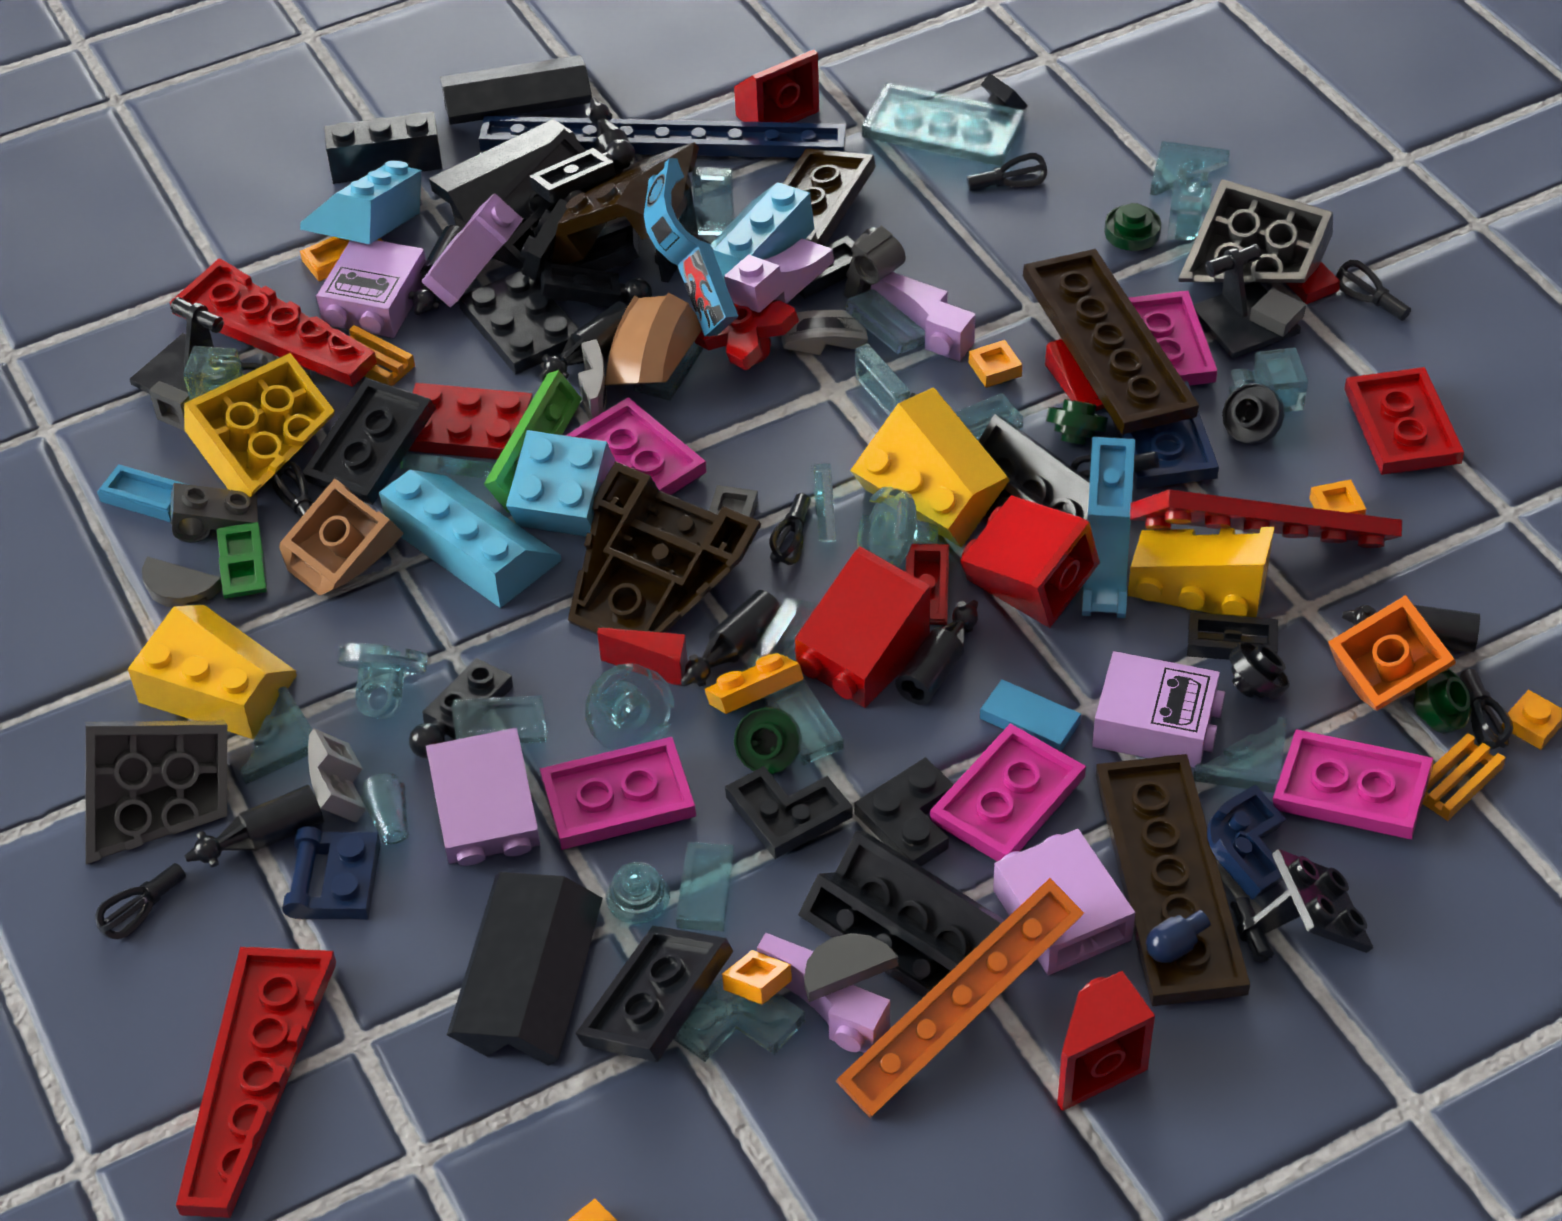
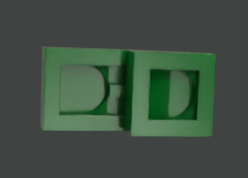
[216,522,267,599]

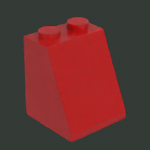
[960,495,1100,628]
[795,546,930,708]

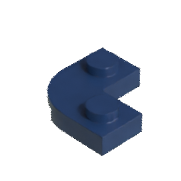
[1207,784,1286,900]

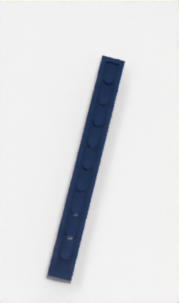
[479,116,846,159]

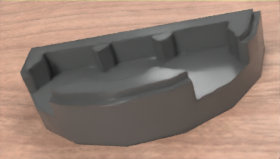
[142,556,222,607]
[804,933,898,1002]

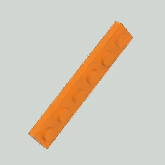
[836,878,1084,1118]

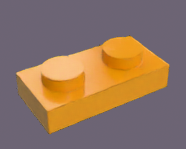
[704,653,804,714]

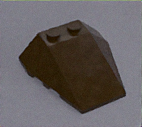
[551,142,699,265]
[568,461,761,635]

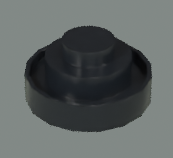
[1222,383,1285,445]
[1229,641,1290,699]

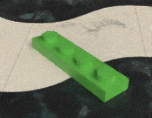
[484,370,582,513]

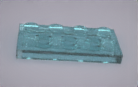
[862,82,1024,166]

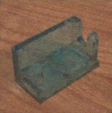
[183,346,244,400]

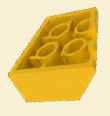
[184,353,335,497]
[850,387,1009,548]
[128,605,297,739]

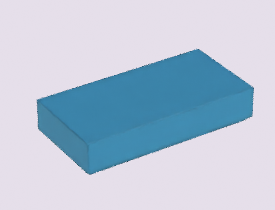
[97,464,189,522]
[980,679,1081,752]

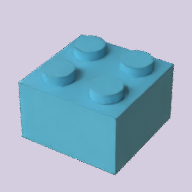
[506,430,616,536]

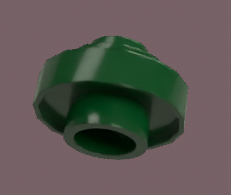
[1104,203,1162,251]
[1046,399,1108,445]
[1413,668,1471,734]
[734,707,802,774]

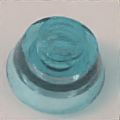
[606,862,670,924]

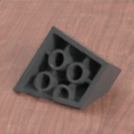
[1178,179,1333,283]
[85,720,228,864]

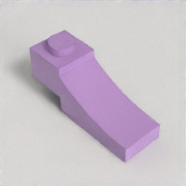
[421,193,523,307]
[724,238,834,313]
[871,272,975,362]
[757,933,890,1053]

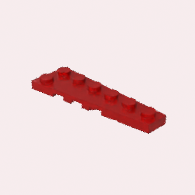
[169,258,377,387]
[1130,489,1402,548]
[176,947,336,1218]

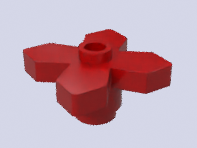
[694,300,799,370]

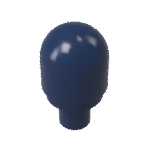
[1146,910,1211,963]

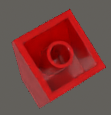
[734,49,820,123]
[1057,971,1155,1111]

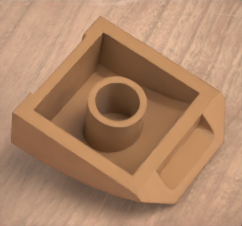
[605,292,702,386]
[279,478,404,596]

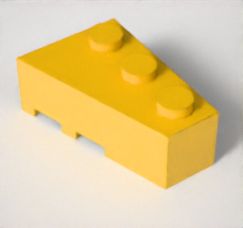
[1127,527,1275,617]

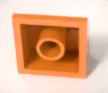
[1328,595,1456,711]

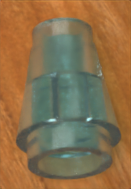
[361,773,409,845]

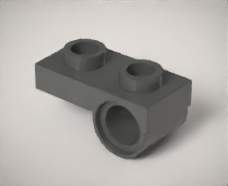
[844,225,906,304]
[171,483,258,543]

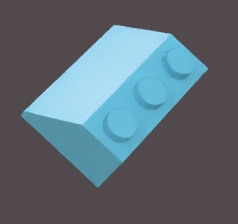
[300,161,422,245]
[711,182,815,280]

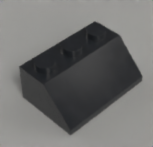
[324,112,443,184]

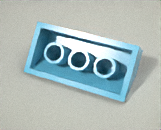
[379,469,561,608]

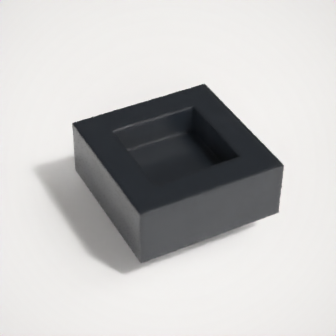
[981,73,1028,117]

